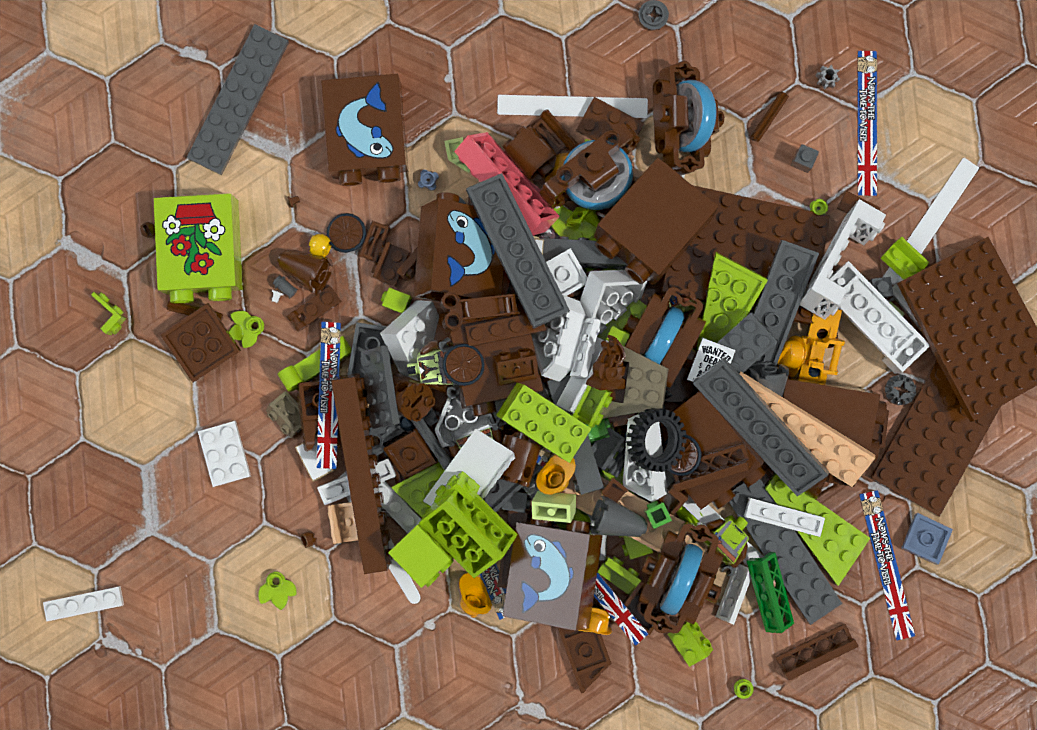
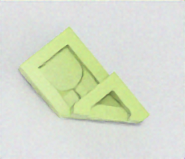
[444,137,470,173]

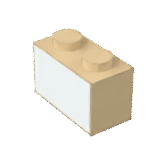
[295,436,336,481]

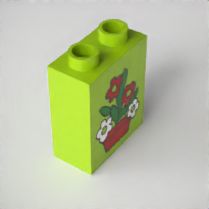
[154,194,243,303]

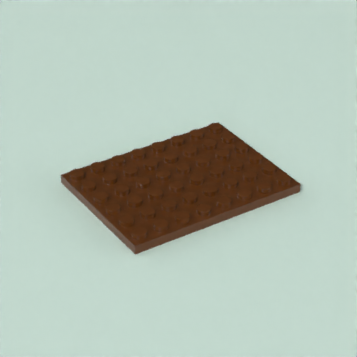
[661,185,830,325]
[897,236,1037,422]

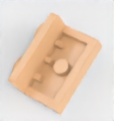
[328,502,358,544]

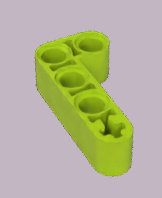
[277,336,352,392]

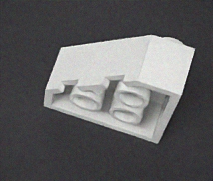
[580,270,647,333]
[531,295,586,382]
[380,300,439,381]
[435,384,495,448]

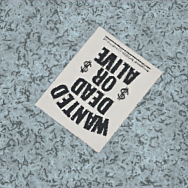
[687,338,736,382]

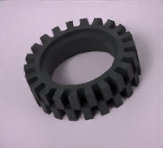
[626,408,687,472]

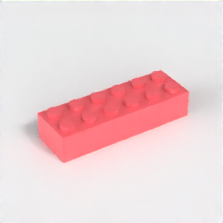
[454,132,560,236]

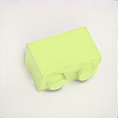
[532,491,576,523]

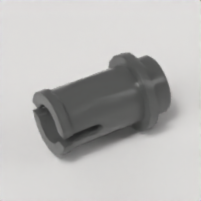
[273,275,298,299]

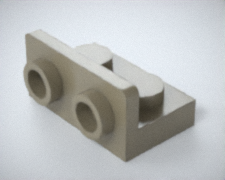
[266,391,301,438]

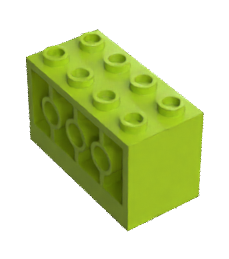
[496,382,591,463]
[419,490,518,578]
[388,524,454,588]

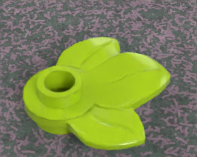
[229,311,264,348]
[258,571,297,610]

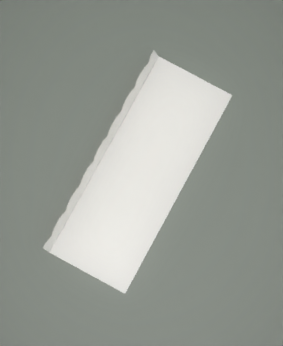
[423,429,515,506]

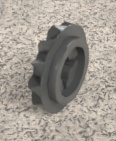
[638,0,669,31]
[885,375,916,405]

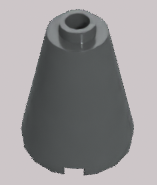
[749,362,789,397]
[590,496,648,537]

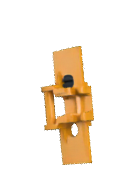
[798,309,845,383]

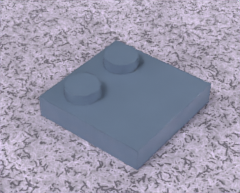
[901,513,953,565]

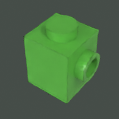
[585,418,611,443]
[644,500,672,529]

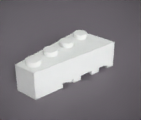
[623,411,668,502]

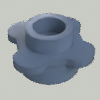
[418,170,439,191]

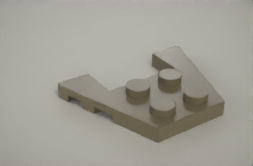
[601,345,669,418]

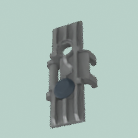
[369,408,438,459]

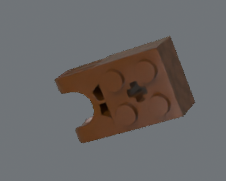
[297,381,342,452]

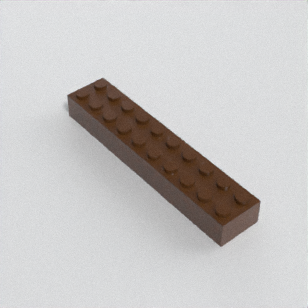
[331,373,393,574]

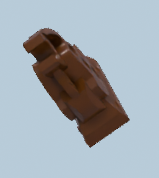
[586,335,627,390]

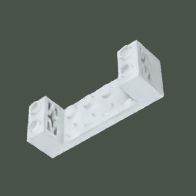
[800,199,886,320]
[830,261,929,374]

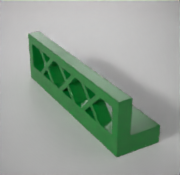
[747,552,794,633]

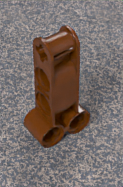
[440,292,520,332]

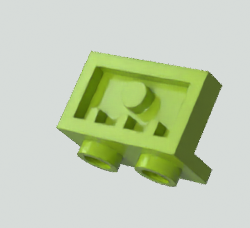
[881,237,929,280]

